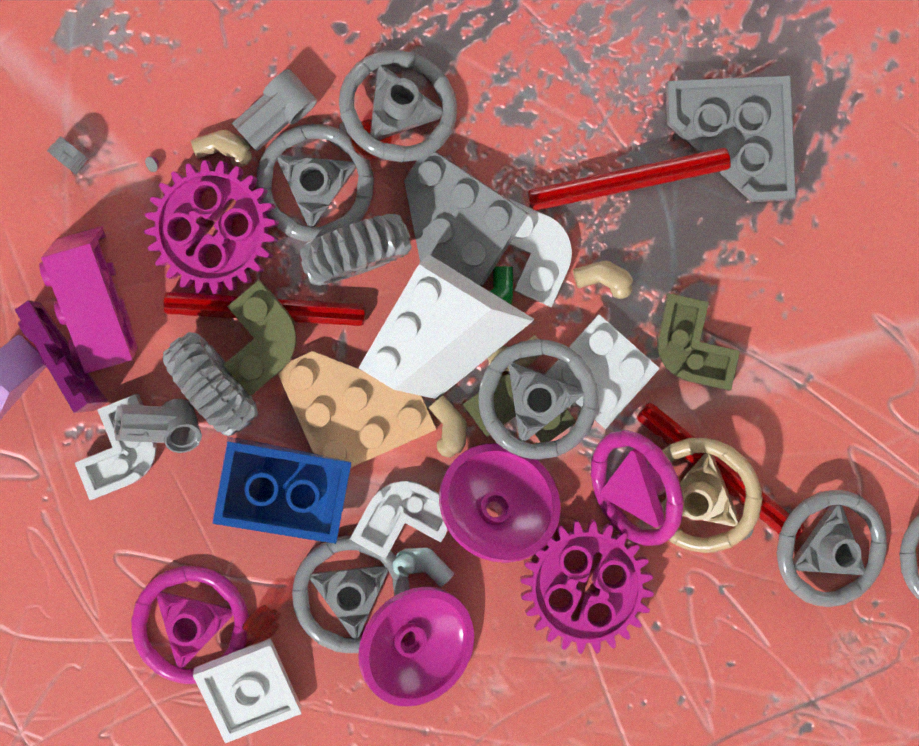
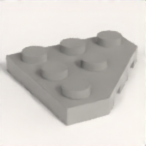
[665,76,796,202]
[404,151,529,287]

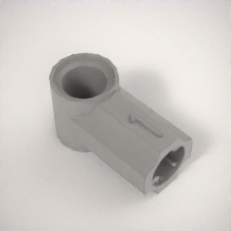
[232,69,317,151]
[114,399,202,453]

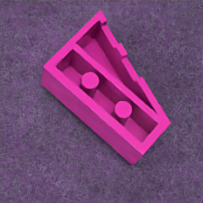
[39,226,138,374]

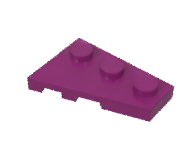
[15,300,108,413]

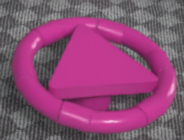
[591,430,684,546]
[131,566,250,684]

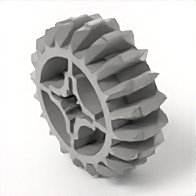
[299,214,412,286]
[163,332,258,436]

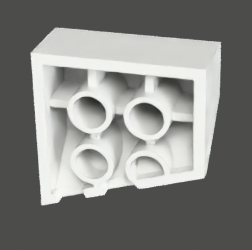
[359,254,534,399]

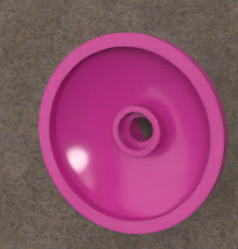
[439,444,561,563]
[358,587,474,707]

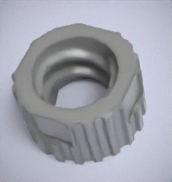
[47,136,88,175]

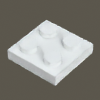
[544,314,660,429]
[193,638,301,743]

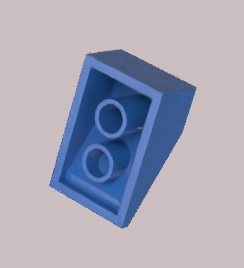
[212,437,351,544]

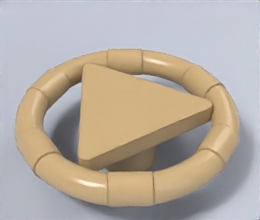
[656,438,762,553]

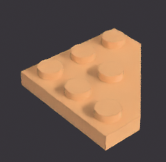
[278,351,437,467]

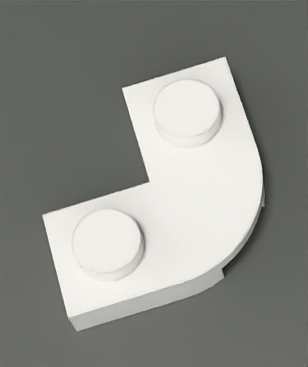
[509,199,572,307]
[75,394,157,500]
[350,481,448,559]

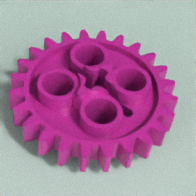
[144,160,279,294]
[520,519,654,654]

